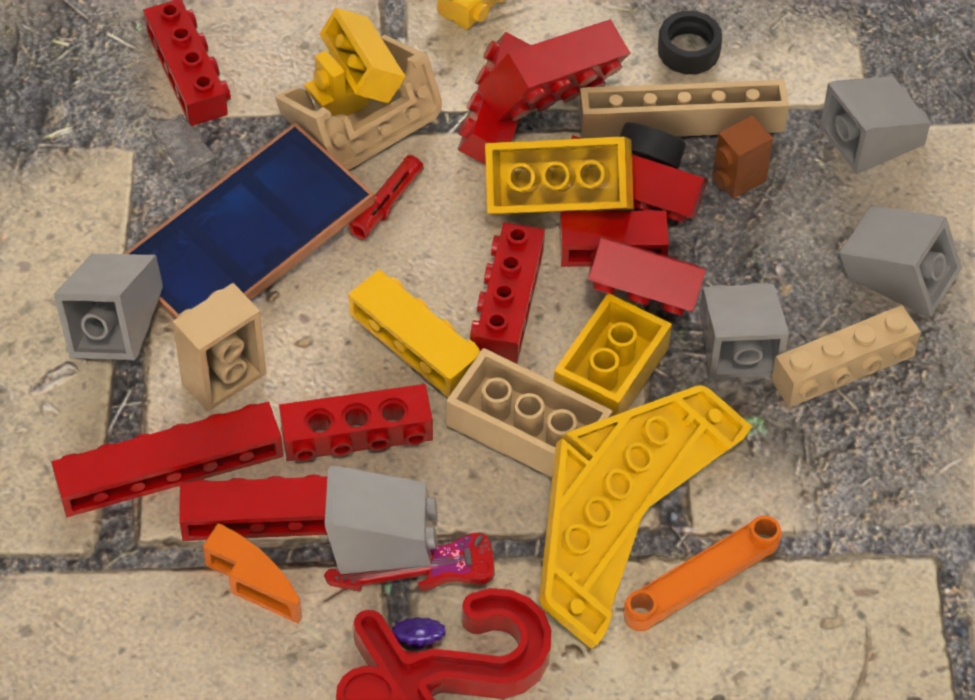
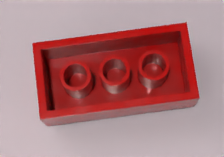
[478,19,631,122]

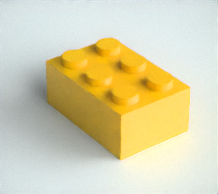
[553,293,672,416]

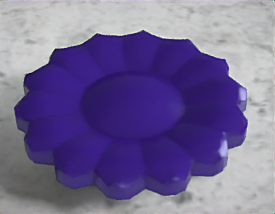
[392,617,446,649]

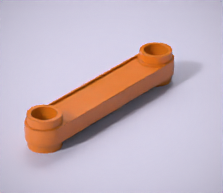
[623,516,782,631]

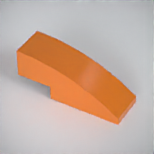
[203,523,302,624]

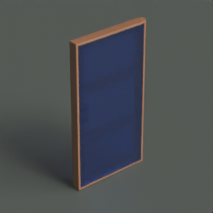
[124,123,376,320]

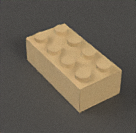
[446,348,613,477]

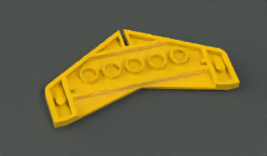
[539,385,752,649]

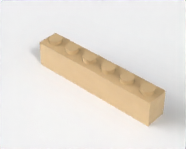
[579,79,789,138]

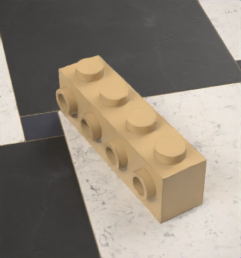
[771,305,921,408]

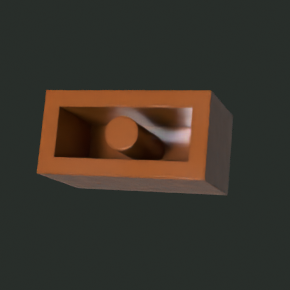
[712,115,773,199]

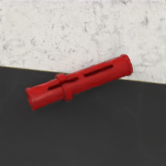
[349,155,424,240]

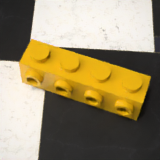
[348,269,481,397]

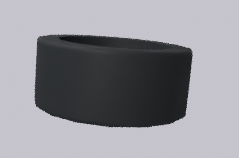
[658,11,722,74]
[620,122,686,169]

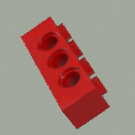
[279,384,433,461]

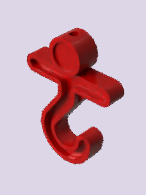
[336,588,552,700]

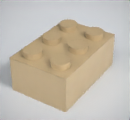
[172,283,266,412]

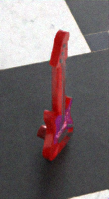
[324,532,495,591]

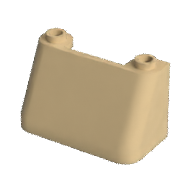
[275,34,442,170]

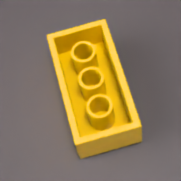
[485,137,634,215]

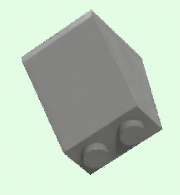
[820,76,930,174]
[839,205,962,317]
[54,254,163,360]
[700,283,789,379]
[325,466,438,574]

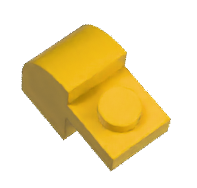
[304,50,369,116]

